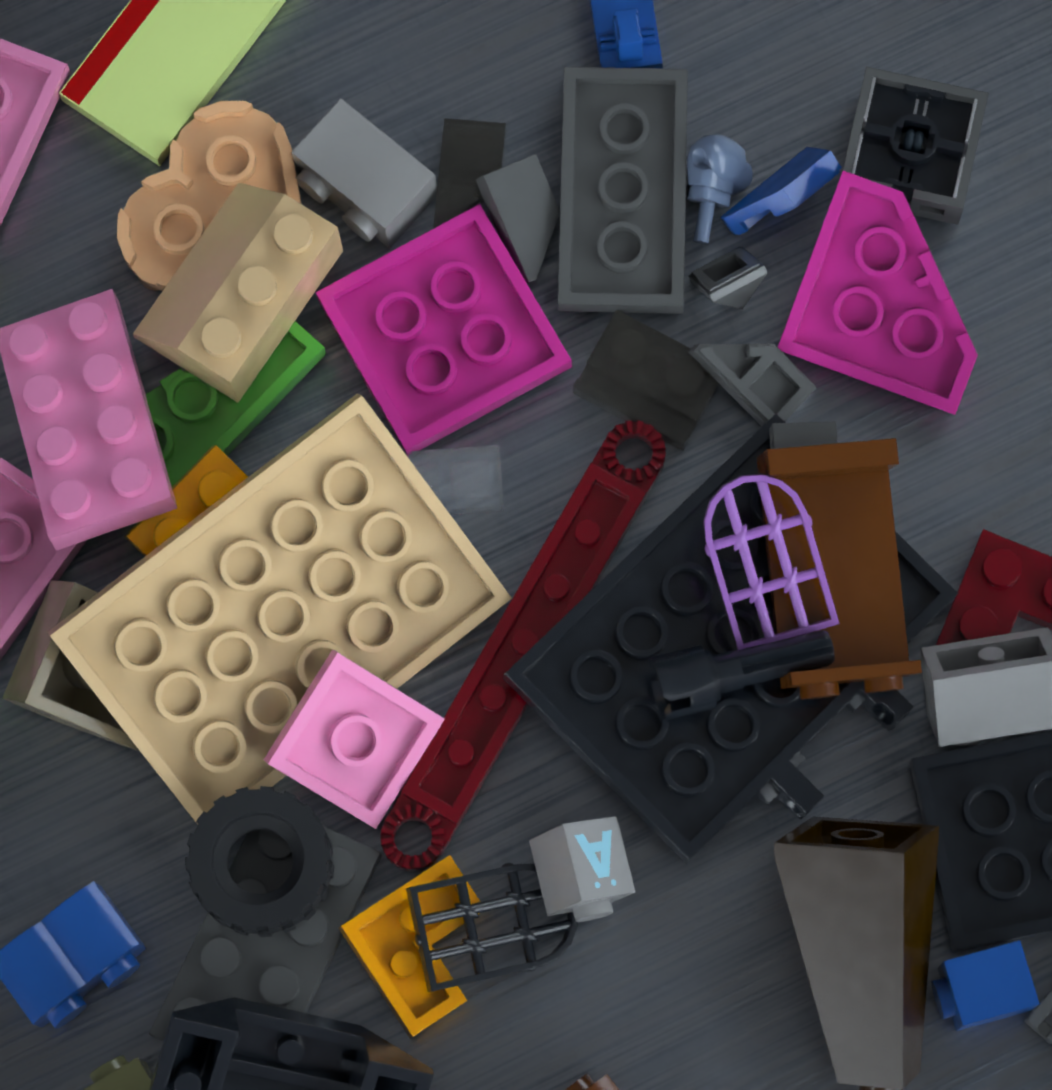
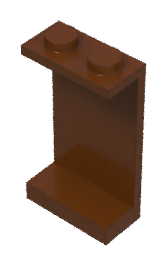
[757,438,922,699]

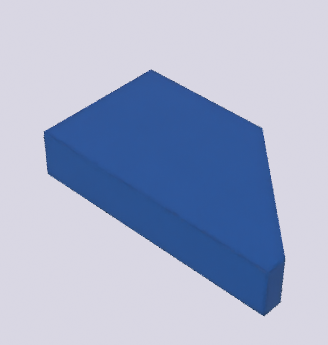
[720,147,842,235]

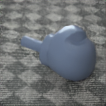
[687,134,753,244]

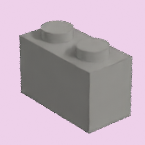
[291,98,438,249]
[921,627,1052,747]

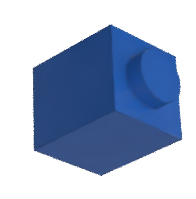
[931,940,1040,1031]

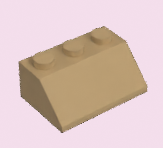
[133,183,343,403]

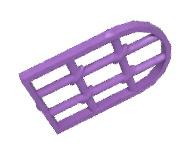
[703,474,840,650]

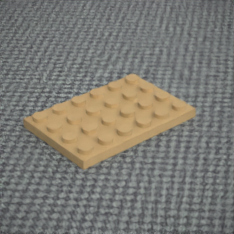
[47,394,512,825]

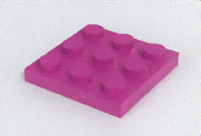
[315,204,572,457]

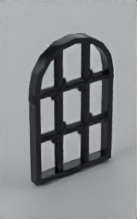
[406,863,578,992]

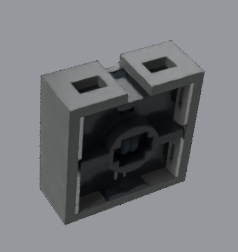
[842,66,989,225]

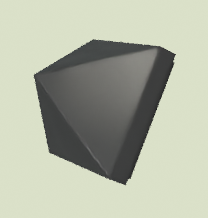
[688,246,767,309]

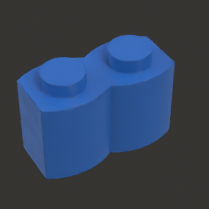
[0,881,146,1029]

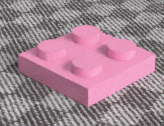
[263,649,445,829]

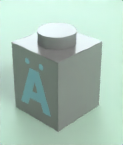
[529,816,635,922]

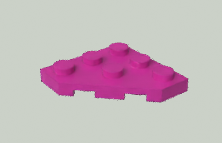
[778,171,978,415]

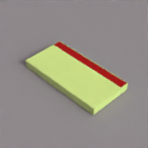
[59,0,286,167]

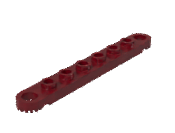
[380,420,666,872]

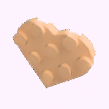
[116,101,302,291]

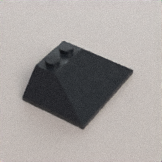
[149,997,434,1090]

